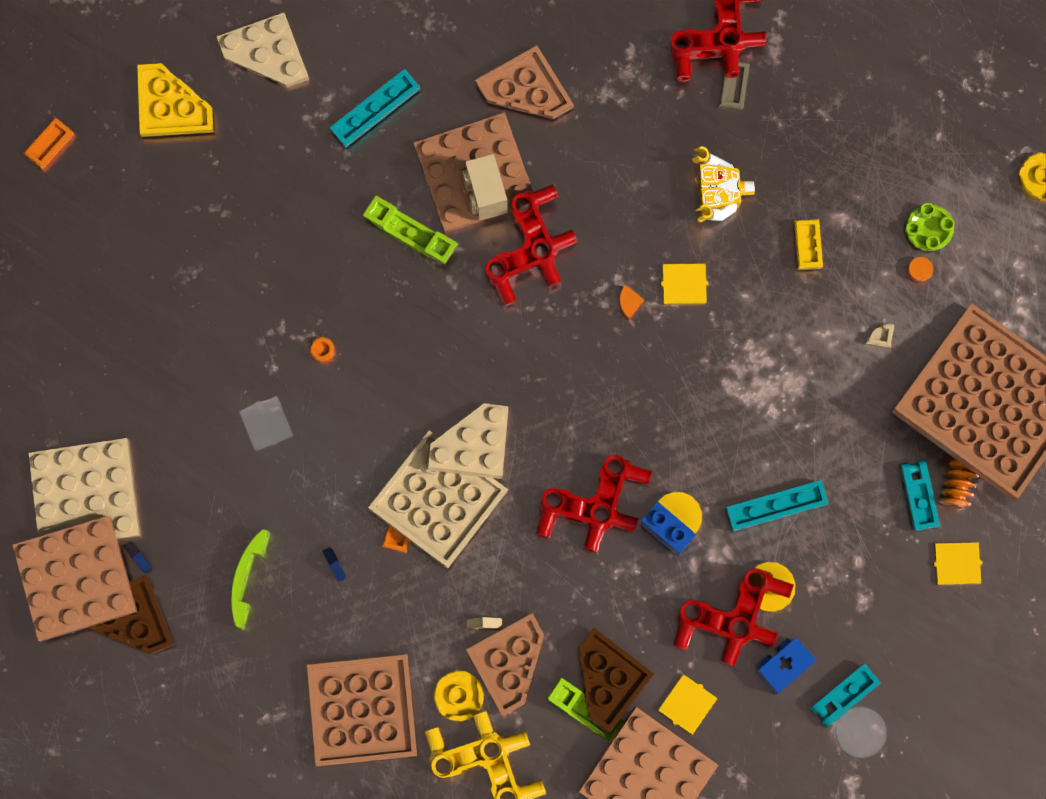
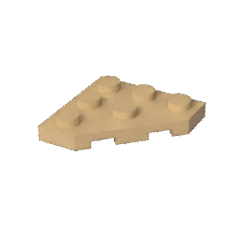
[217,13,309,88]
[427,403,508,479]

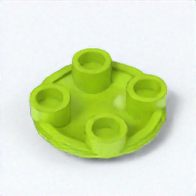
[906,203,955,251]

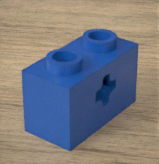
[640,502,696,556]
[756,637,817,695]

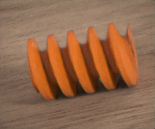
[939,457,979,509]

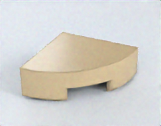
[865,324,895,349]
[467,617,502,629]

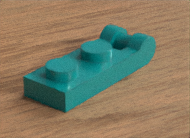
[900,459,940,532]
[810,663,881,728]

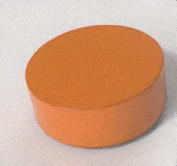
[908,257,933,282]
[310,337,335,363]

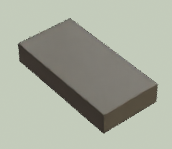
[719,62,750,111]

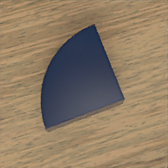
[124,541,151,574]
[322,547,346,582]

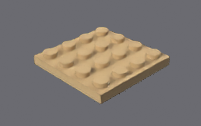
[368,431,508,569]
[28,438,140,540]

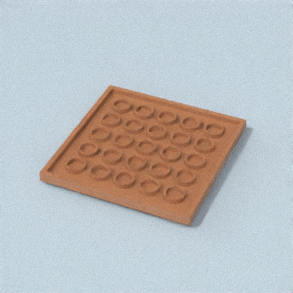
[892,303,1046,502]

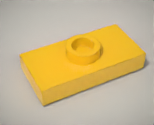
[794,219,823,270]

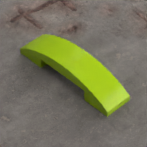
[363,196,458,264]
[231,529,270,630]
[547,678,625,742]

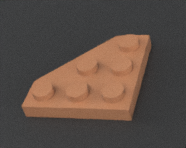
[475,46,574,119]
[466,614,544,717]

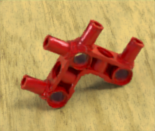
[671,0,766,82]
[484,184,577,305]
[536,455,652,553]
[673,568,794,666]

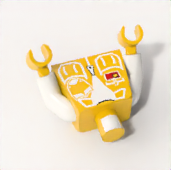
[692,146,755,223]

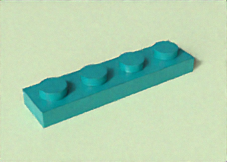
[330,69,420,148]
[725,480,829,532]

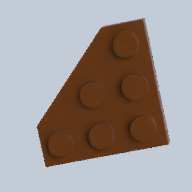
[88,575,175,655]
[578,628,654,734]

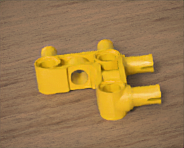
[425,711,546,799]

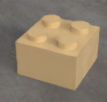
[462,154,507,221]

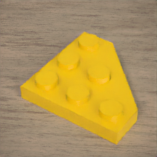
[137,63,214,137]

